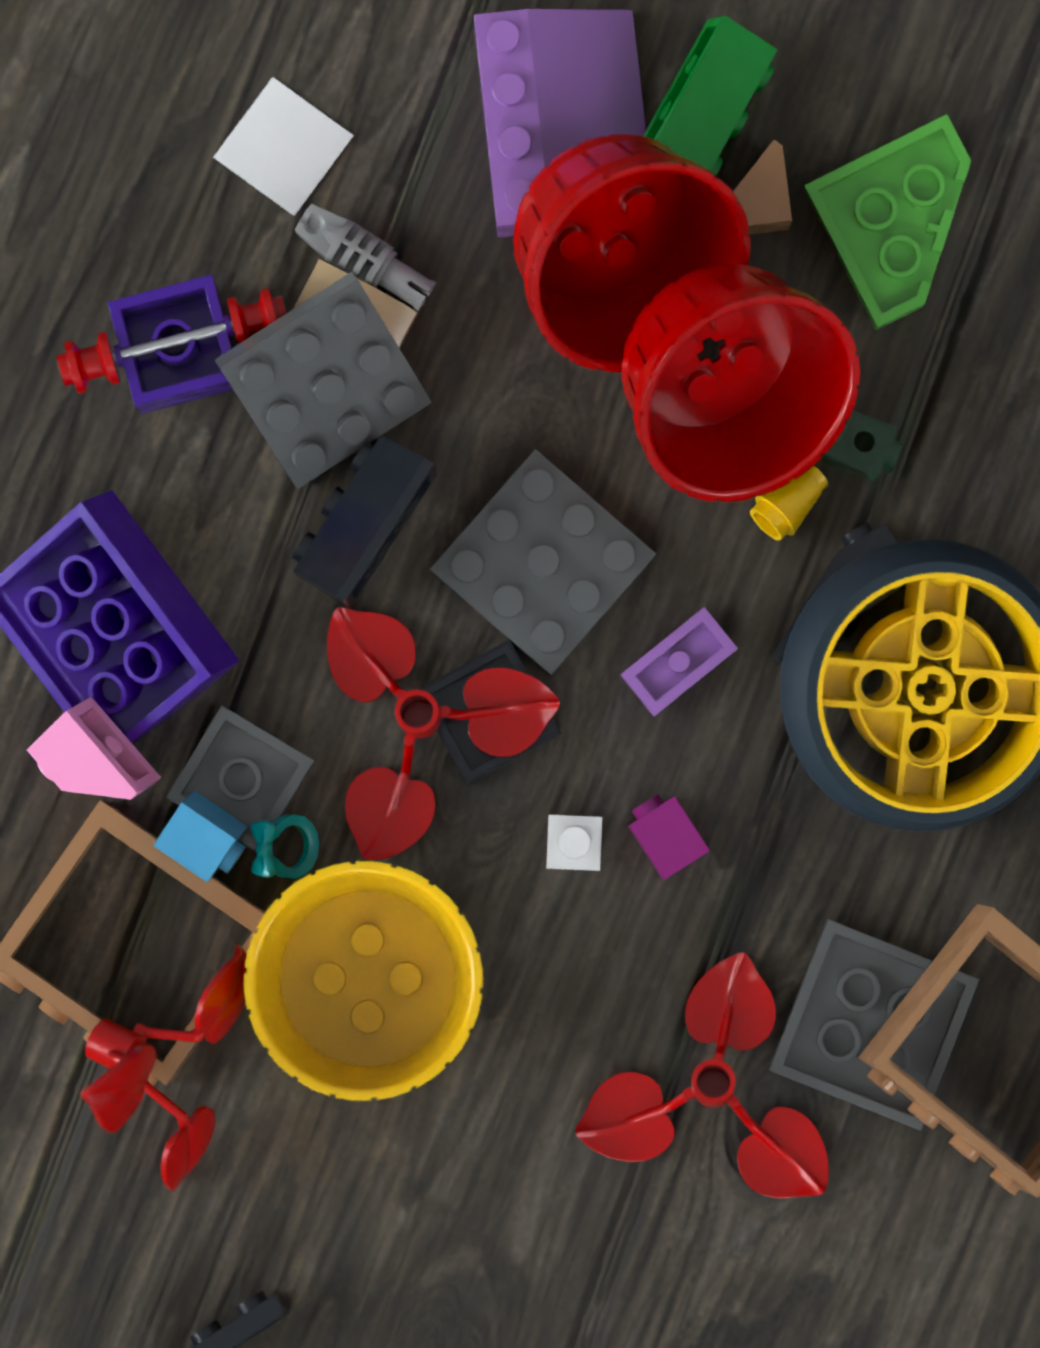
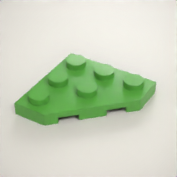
[803,114,971,331]

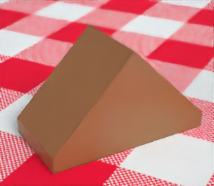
[733,140,792,235]

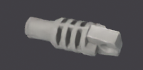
[295,204,436,311]

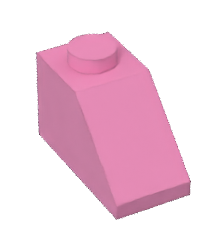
[27,697,161,800]

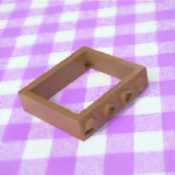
[0,800,265,1086]
[858,904,1040,1198]

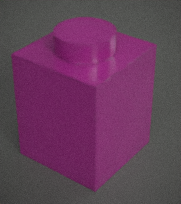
[628,794,710,880]

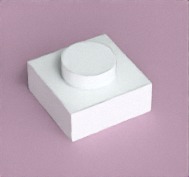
[546,815,602,871]

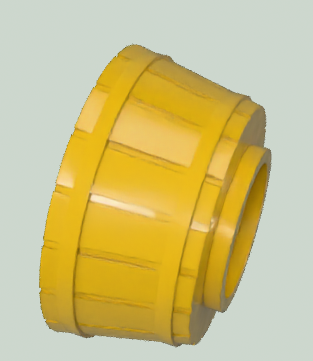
[244,861,483,1101]

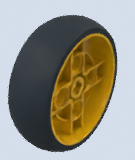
[780,540,1040,831]

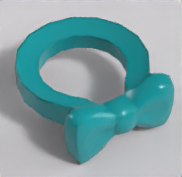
[250,814,319,879]

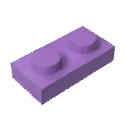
[620,607,738,717]

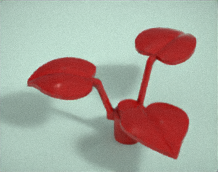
[327,607,560,861]
[80,944,247,1191]
[575,953,829,1199]

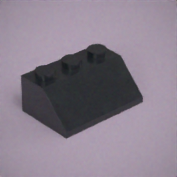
[292,435,437,609]

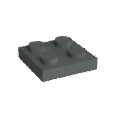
[166,705,315,851]

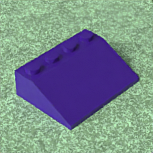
[0,490,240,744]

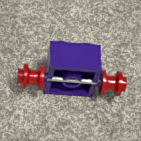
[57,274,287,414]

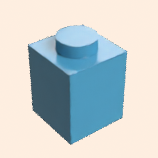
[153,790,248,882]

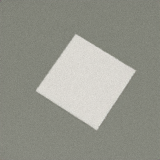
[213,77,354,216]

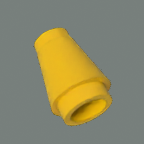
[750,466,828,541]

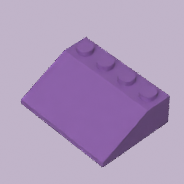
[474,9,646,238]

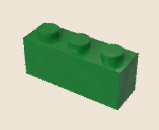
[643,16,778,176]

